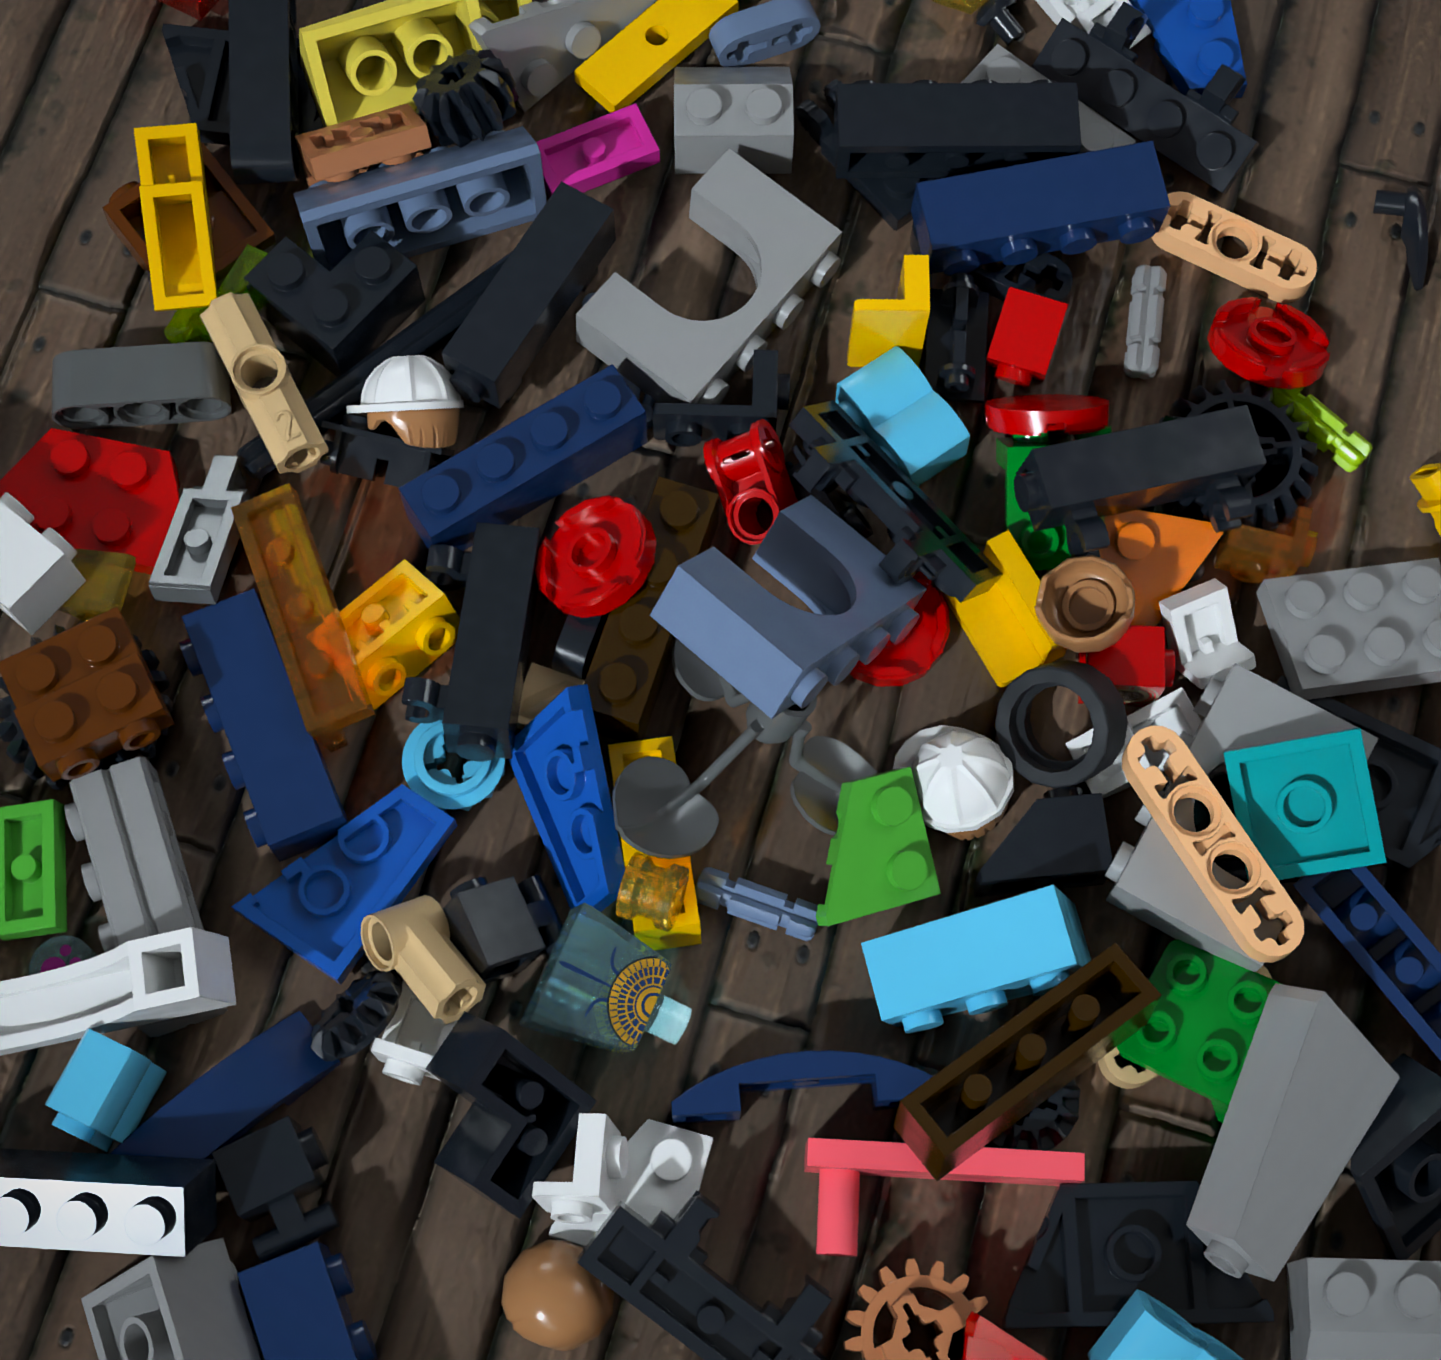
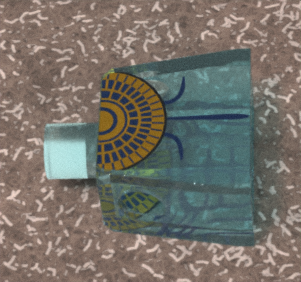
[519,903,692,1054]

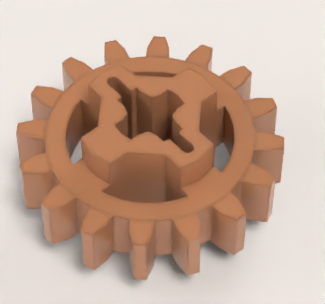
[843,1258,988,1360]

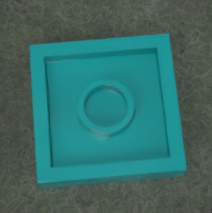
[1223,727,1387,880]

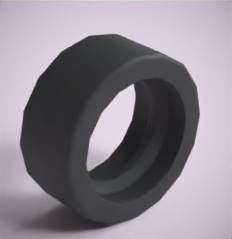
[995,660,1128,788]

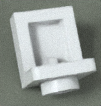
[1158,578,1256,689]
[370,980,458,1086]
[532,1113,629,1224]

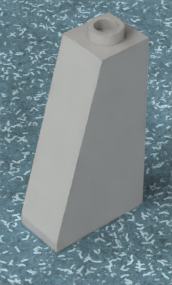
[1186,983,1400,1282]

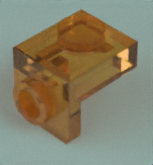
[1214,506,1318,583]

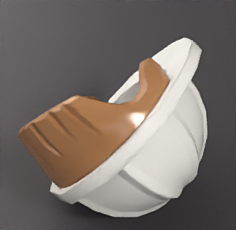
[346,355,464,448]
[893,725,1014,841]

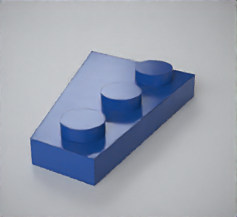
[1129,0,1247,98]
[508,684,629,921]
[231,784,458,985]

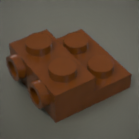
[102,141,276,283]
[0,607,175,782]

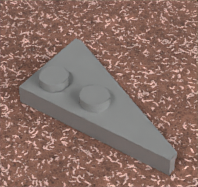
[468,0,657,112]

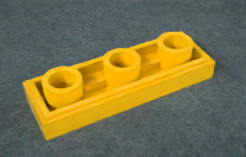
[574,0,739,113]

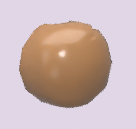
[1034,555,1136,653]
[501,1239,614,1351]

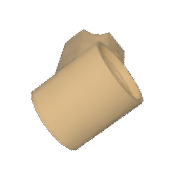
[360,895,486,1025]

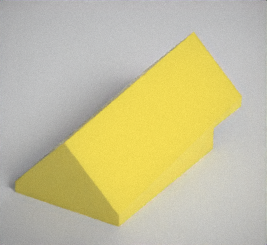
[299,0,532,127]

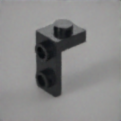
[653,350,790,447]

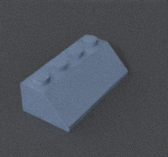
[293,126,547,271]

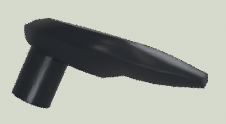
[976,0,1025,46]
[1373,185,1428,291]

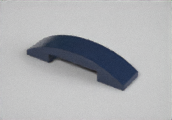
[110,1010,342,1159]
[671,1050,933,1125]

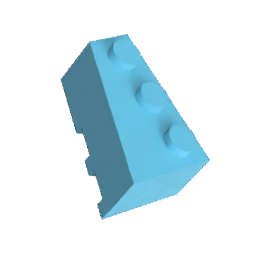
[861,885,1091,1034]

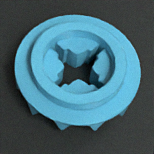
[402,720,505,811]

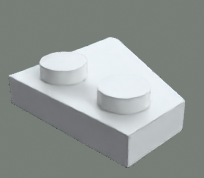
[549,1119,713,1247]

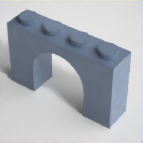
[650,495,927,719]

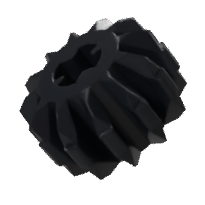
[412,49,519,148]

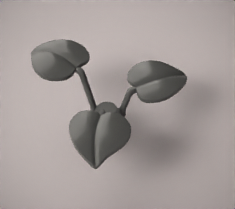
[613,637,878,859]

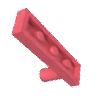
[804,1138,1085,1257]

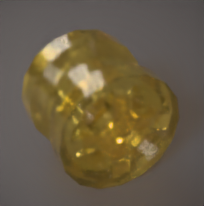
[616,852,689,932]

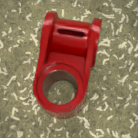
[703,419,798,545]

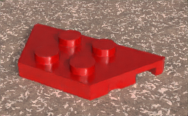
[0,428,180,575]

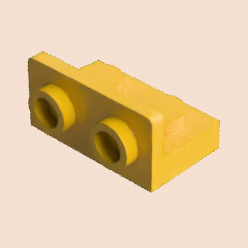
[308,559,460,710]

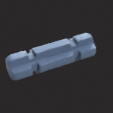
[695,867,818,941]

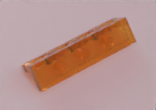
[231,483,375,753]

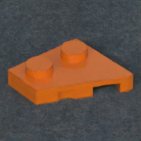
[1099,510,1223,626]

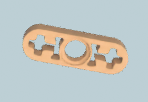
[1151,191,1317,303]

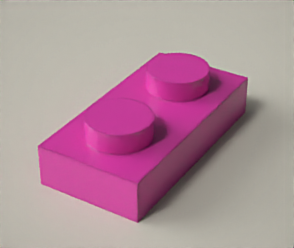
[536,103,660,198]

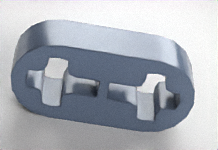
[708,0,821,67]

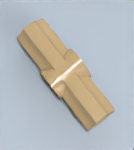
[200,292,328,474]

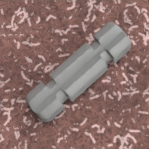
[1123,264,1167,380]

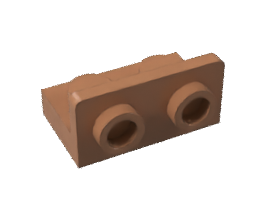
[294,103,432,187]

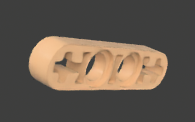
[1122,725,1304,963]

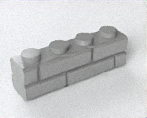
[64,757,228,1038]

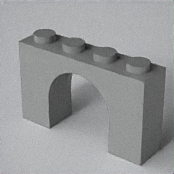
[576,148,842,404]
[1104,663,1379,972]

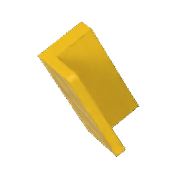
[847,255,930,368]
[939,530,1067,687]

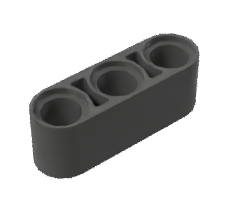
[52,342,231,430]

